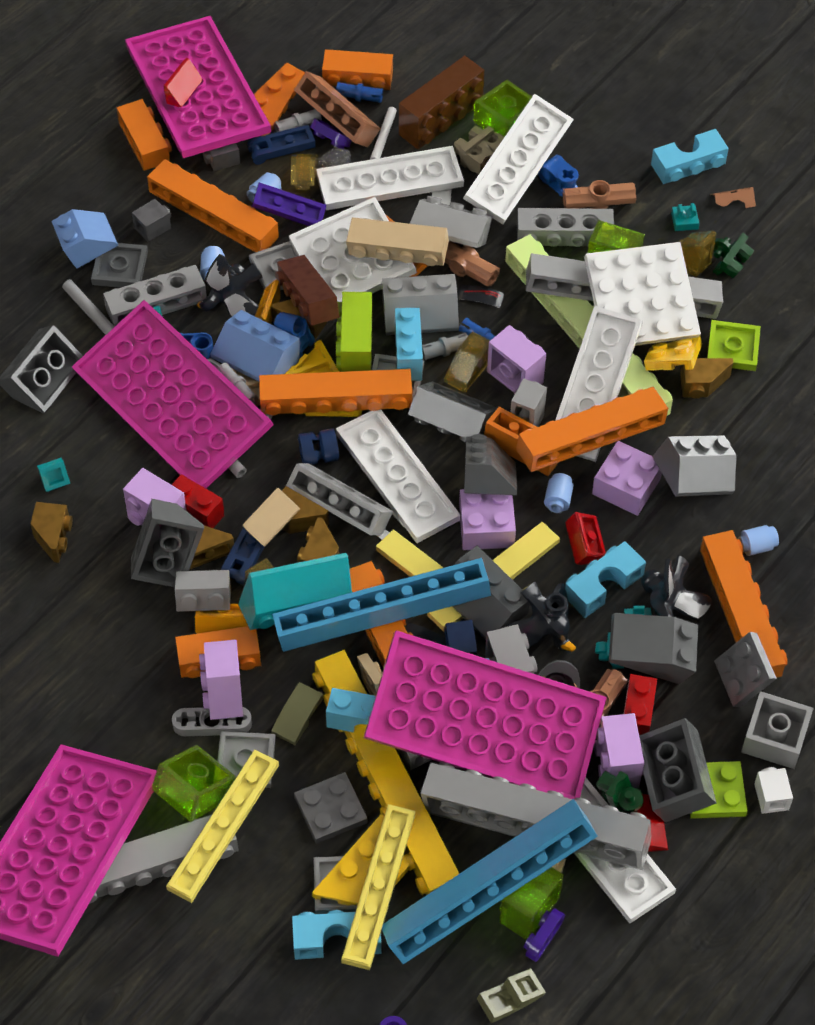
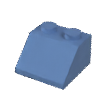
[52,209,118,269]

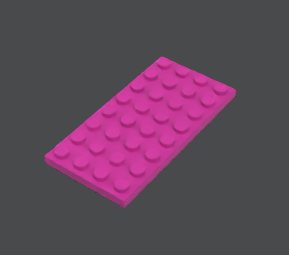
[125,16,271,158]
[72,300,274,488]
[363,630,607,799]
[0,745,161,957]

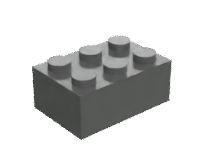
[639,718,717,822]

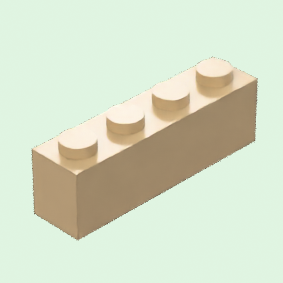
[346,217,449,266]

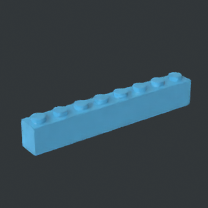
[272,558,491,652]
[382,799,598,964]

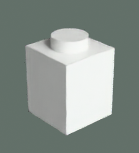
[754,767,793,814]

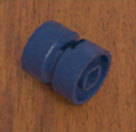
[298,428,339,465]

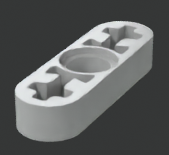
[172,707,252,736]

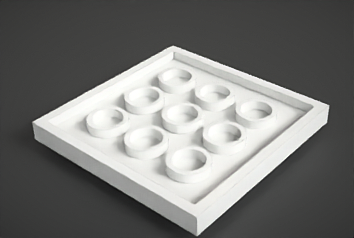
[289,197,417,302]
[584,242,701,346]

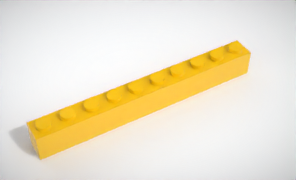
[312,650,459,895]

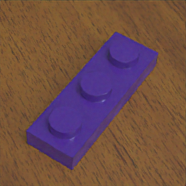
[251,182,326,226]

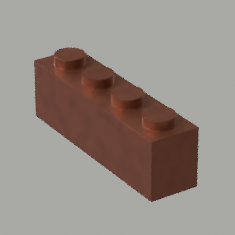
[275,255,339,326]

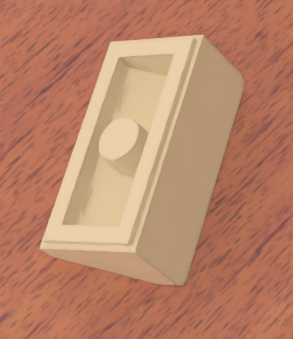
[243,488,300,547]

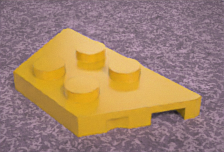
[644,335,702,370]
[285,340,361,417]
[312,813,409,906]

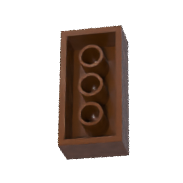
[399,55,484,149]

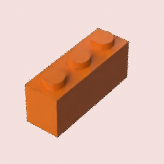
[322,49,393,90]
[117,99,172,171]
[484,407,559,476]
[175,626,261,678]

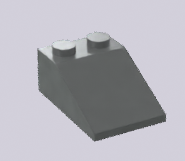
[609,613,698,685]

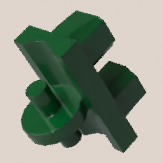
[712,233,754,278]
[596,771,643,812]

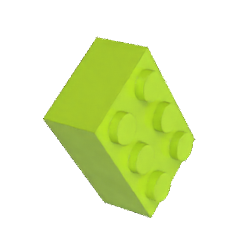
[336,292,372,372]

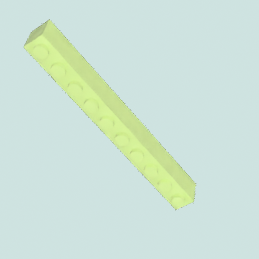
[505,234,673,416]

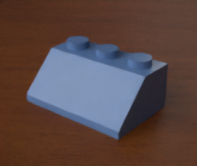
[211,310,300,382]

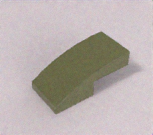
[271,682,323,745]
[477,968,546,1023]

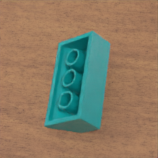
[238,553,352,630]

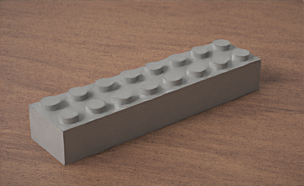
[421,762,651,871]

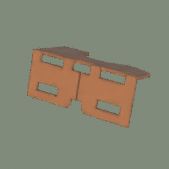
[710,187,756,208]

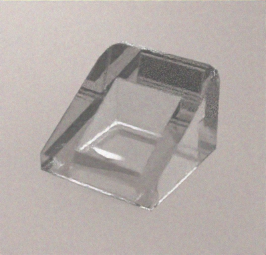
[318,147,351,167]

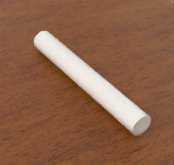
[370,107,397,160]

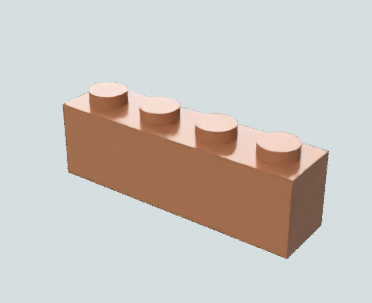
[294,71,381,147]

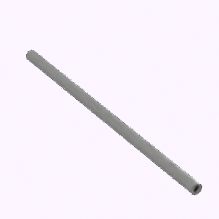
[62,280,246,478]

